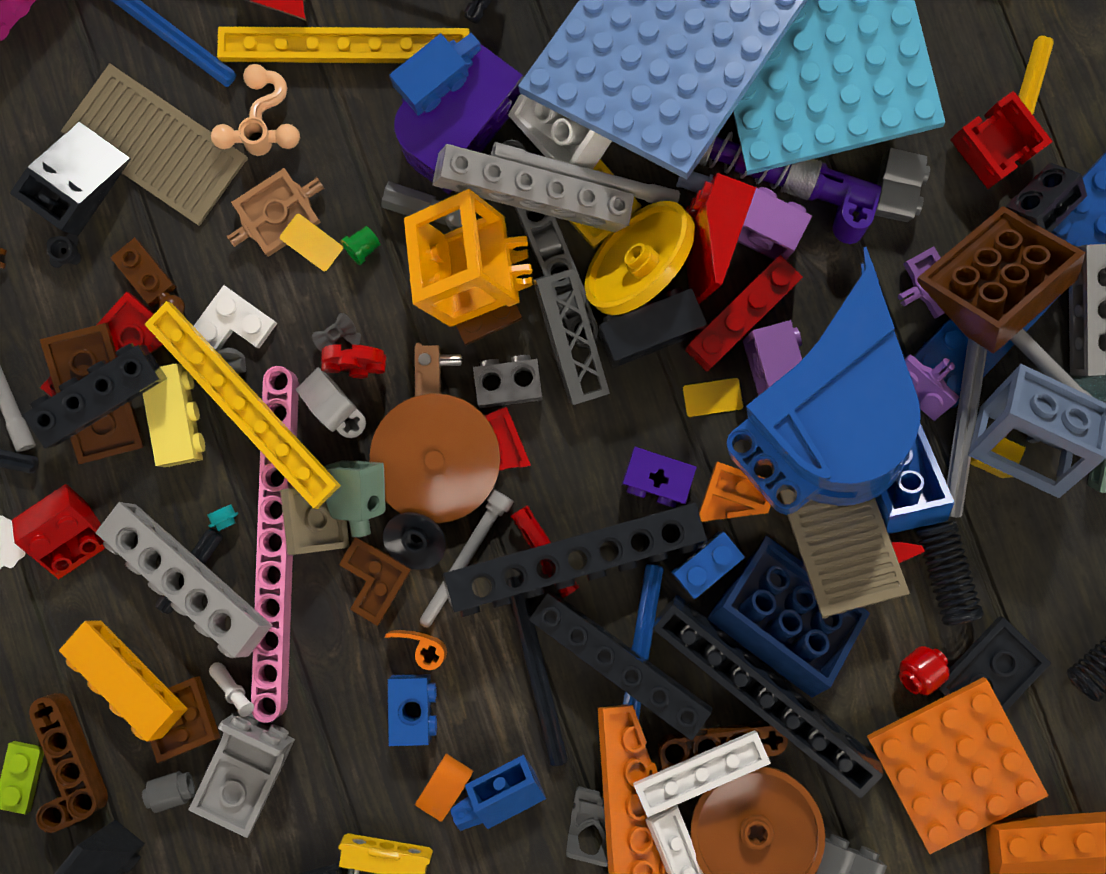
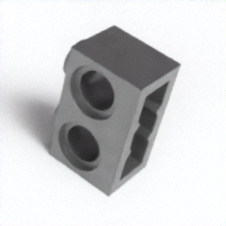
[473,355,542,408]

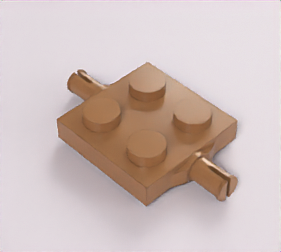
[227,168,325,257]

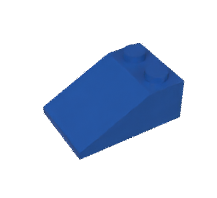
[875,423,954,534]

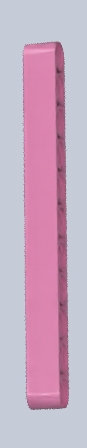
[251,366,299,723]

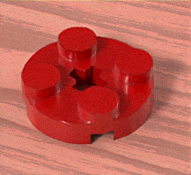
[321,344,386,379]

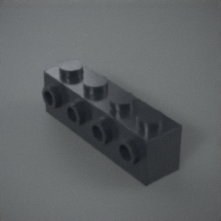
[23,343,167,449]

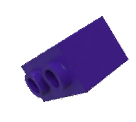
[621,447,697,508]

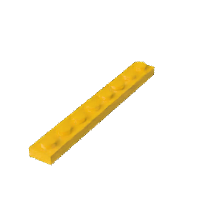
[217,27,470,63]
[145,301,341,509]

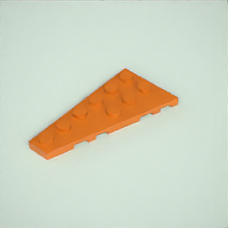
[598,704,667,874]

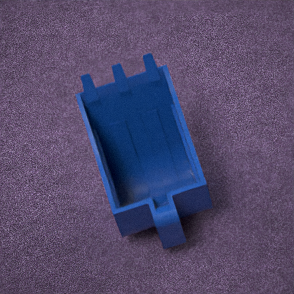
[727,247,920,515]

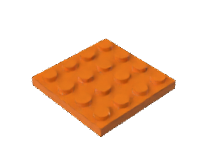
[867,677,1048,854]

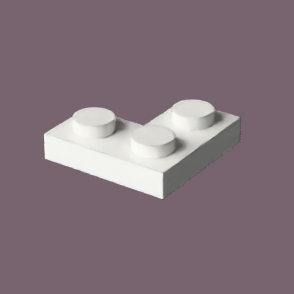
[194,285,277,351]

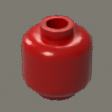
[899,646,949,695]

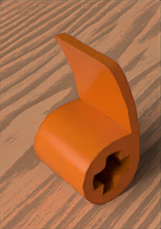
[384,630,447,670]
[415,754,473,821]

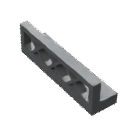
[532,269,610,405]

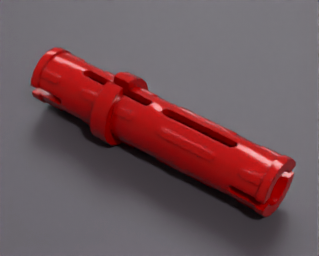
[511,505,579,598]

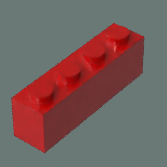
[685,255,803,372]

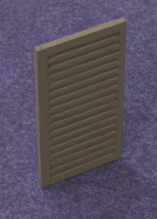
[61,63,248,226]
[771,467,910,618]

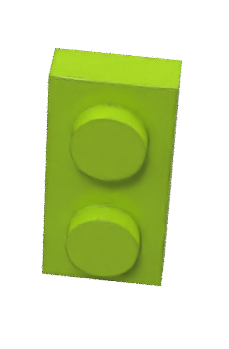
[0,741,44,815]

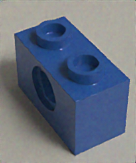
[388,674,437,746]

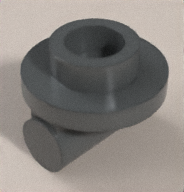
[217,348,246,374]

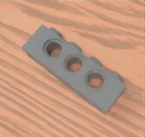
[1069,244,1106,376]

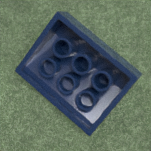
[707,536,870,698]

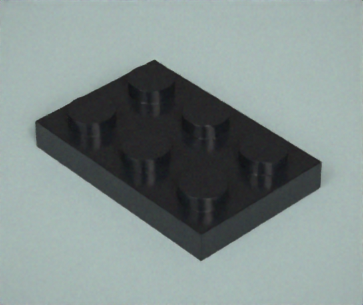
[937,616,1051,712]

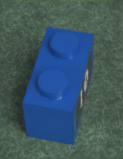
[670,531,745,599]

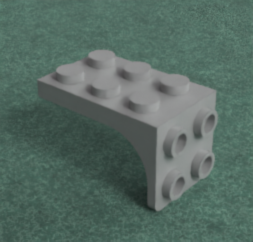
[188,712,295,838]

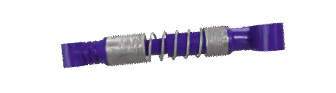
[698,131,881,244]

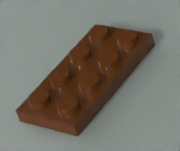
[39,323,145,464]

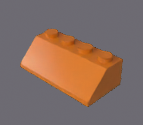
[986,812,1106,874]

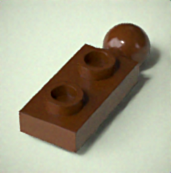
[110,237,185,314]

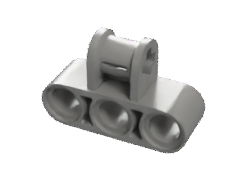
[295,367,366,438]

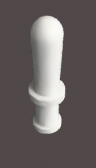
[209,662,254,717]

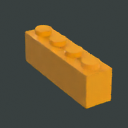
[59,620,188,742]

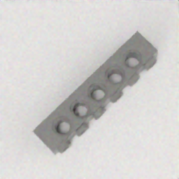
[432,144,634,233]
[95,502,273,658]

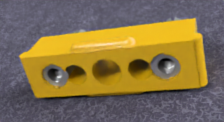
[339,833,433,874]

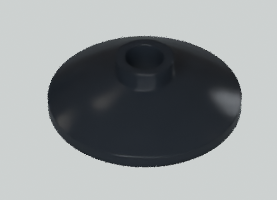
[383,512,446,570]

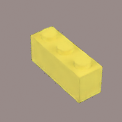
[143,363,205,467]

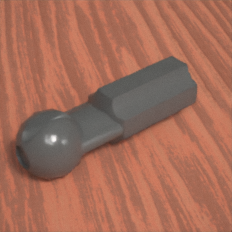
[381,181,477,231]

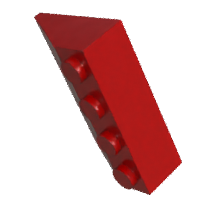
[685,173,757,304]

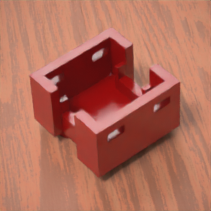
[950,91,1053,189]

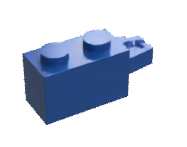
[389,33,481,116]
[450,755,546,831]

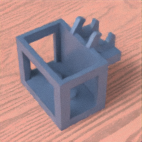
[968,364,1106,498]

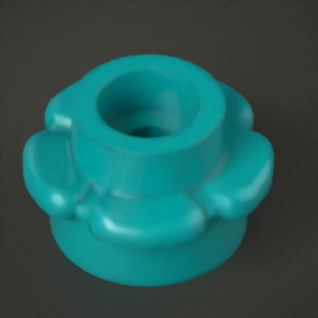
[207,504,238,531]

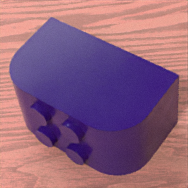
[394,45,523,195]

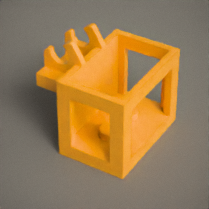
[404,189,533,327]

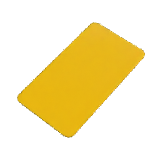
[280,213,343,271]
[683,378,743,417]

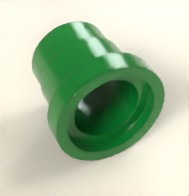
[341,226,381,265]

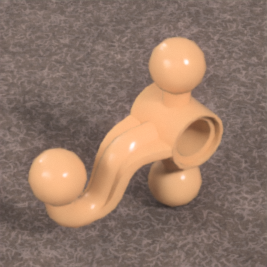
[211,64,300,156]

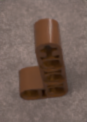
[29,693,108,833]
[658,721,788,802]

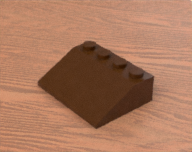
[917,206,1086,354]

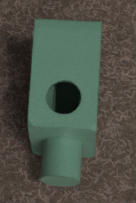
[323,460,386,537]

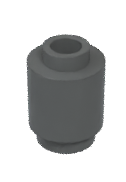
[142,771,196,813]

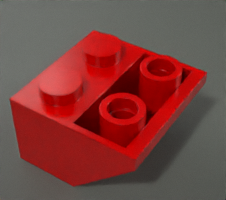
[12,484,105,580]

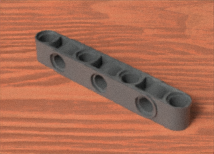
[502,140,598,349]

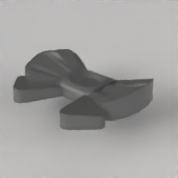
[312,313,361,352]

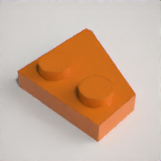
[699,462,771,522]

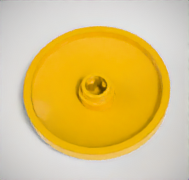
[584,201,695,315]

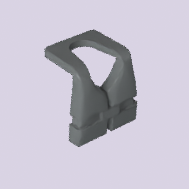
[566,786,608,867]

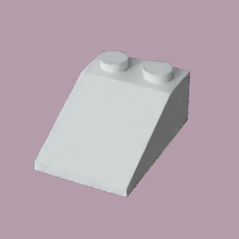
[508,94,612,169]

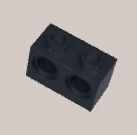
[1006,162,1088,232]

